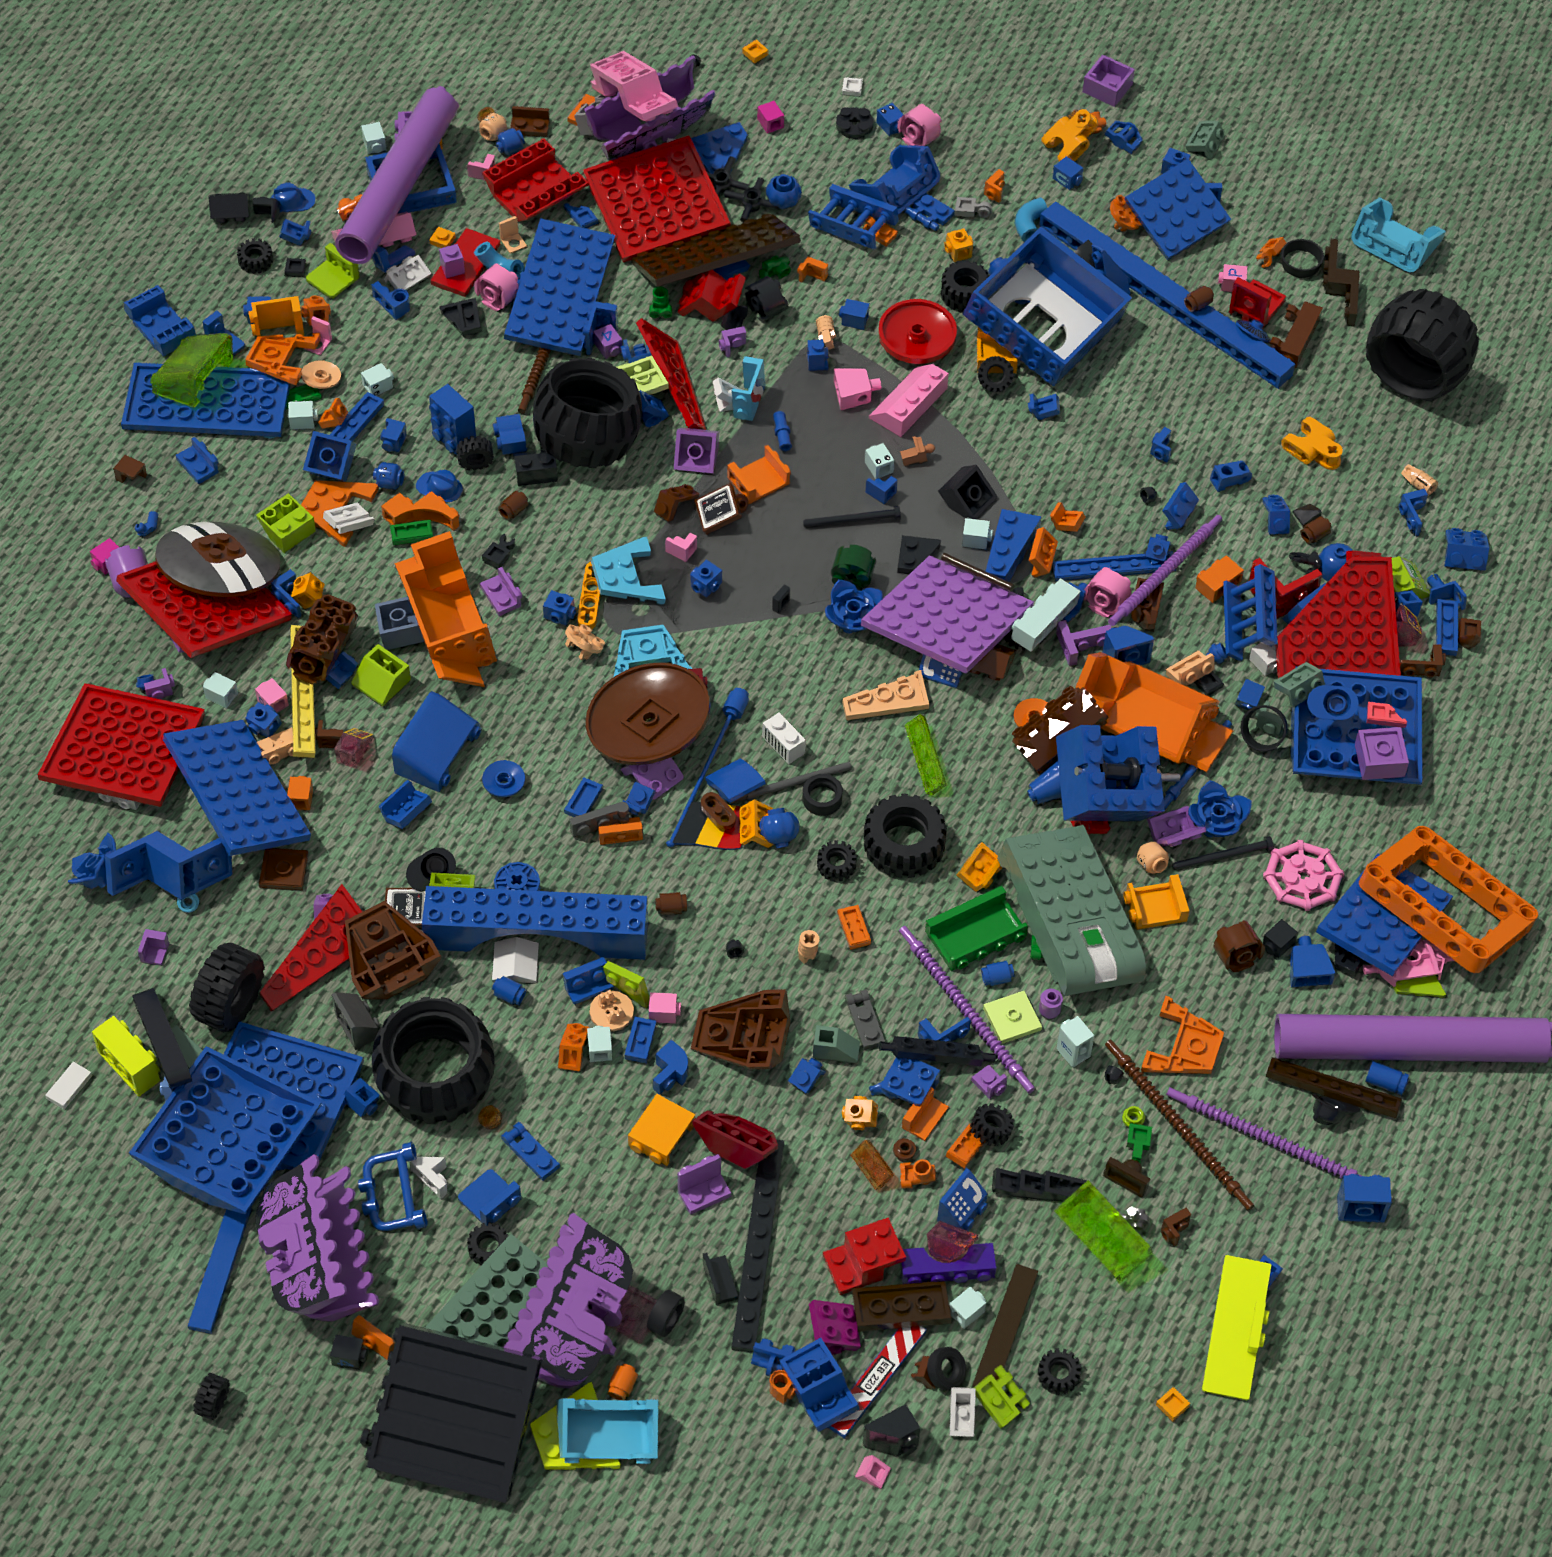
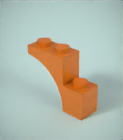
[381,491,459,531]

